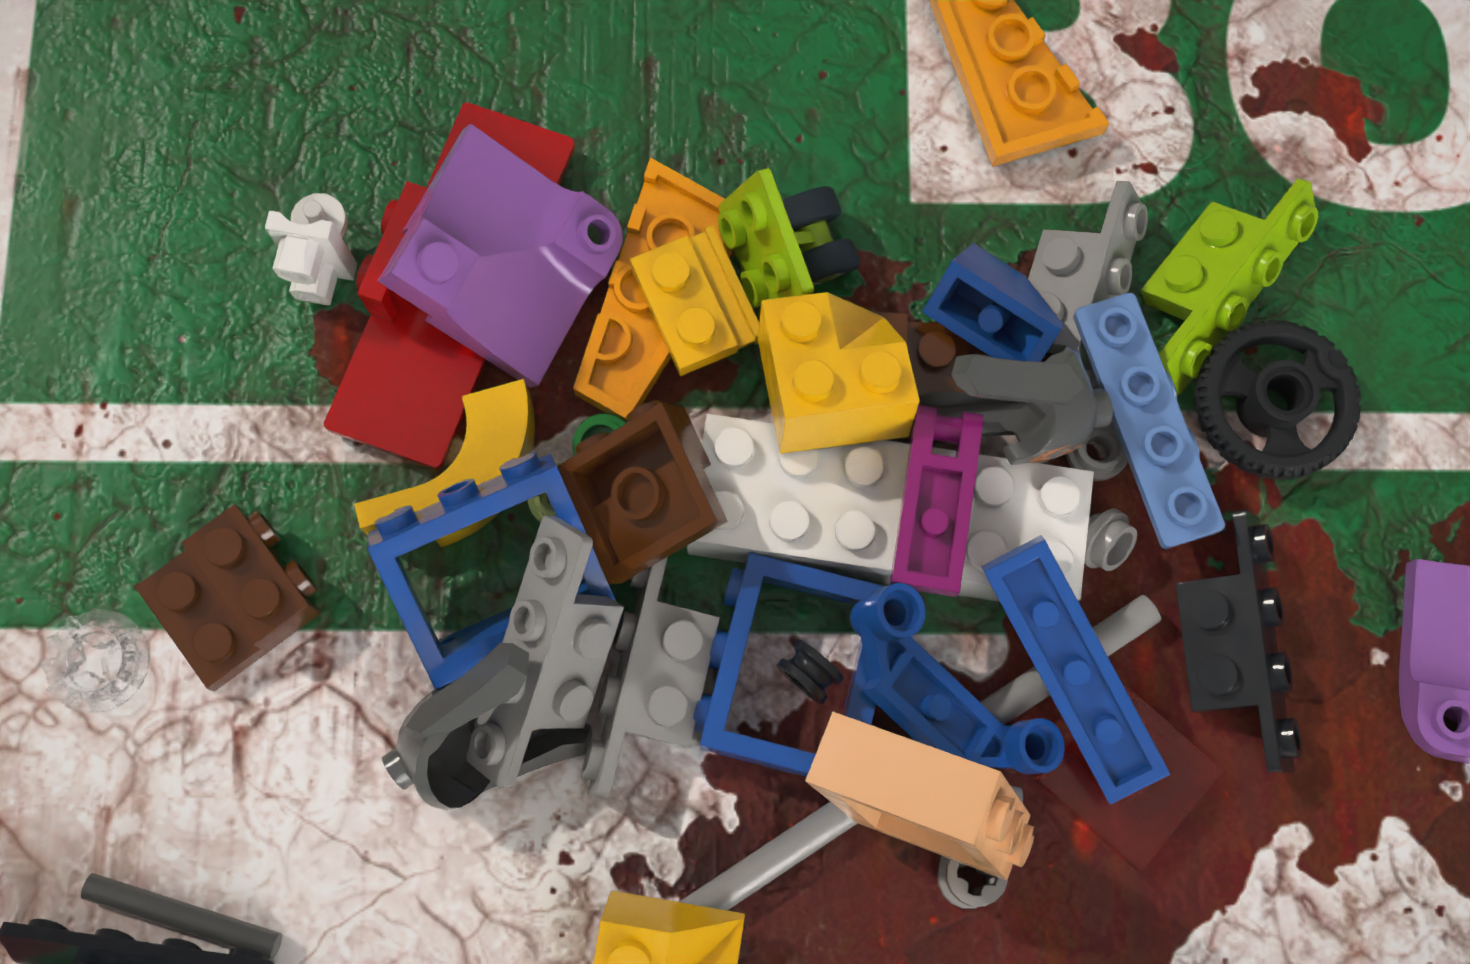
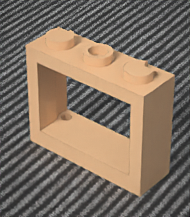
[805,712,1034,880]

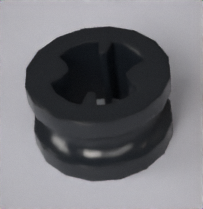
[776,639,844,705]

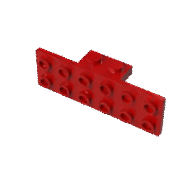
[324,102,575,470]

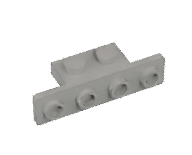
[1028,181,1148,389]
[467,516,624,788]
[581,557,720,798]

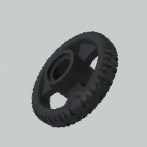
[1194,320,1361,480]

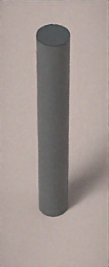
[81,873,283,960]

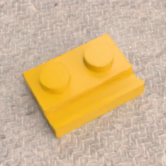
[630,225,759,376]

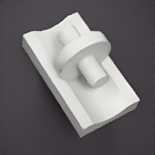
[264,193,358,305]

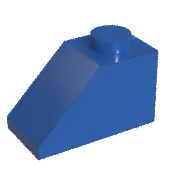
[922,243,1064,362]

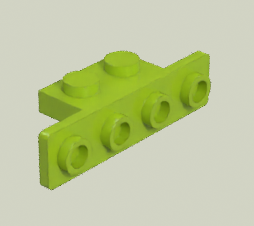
[1141,178,1318,395]

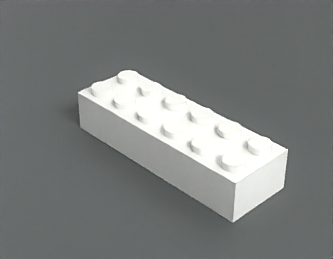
[687,414,1094,602]

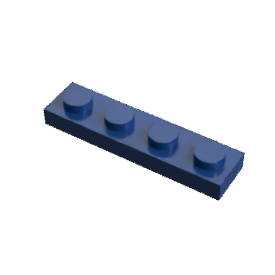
[981,535,1171,805]

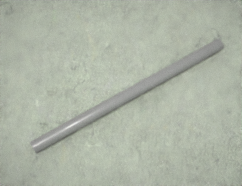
[679,595,1161,910]

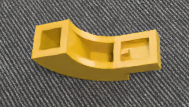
[354,379,535,547]

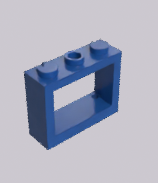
[367,452,616,689]
[693,552,885,777]

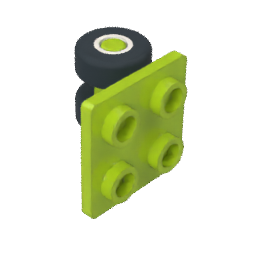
[718,168,860,320]

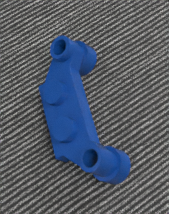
[850,583,1065,774]

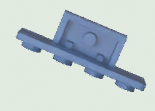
[1073,293,1225,549]

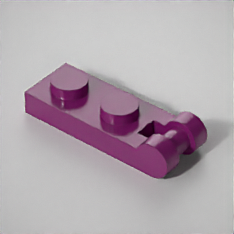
[889,404,983,597]

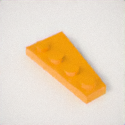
[929,0,1110,167]
[573,157,735,423]

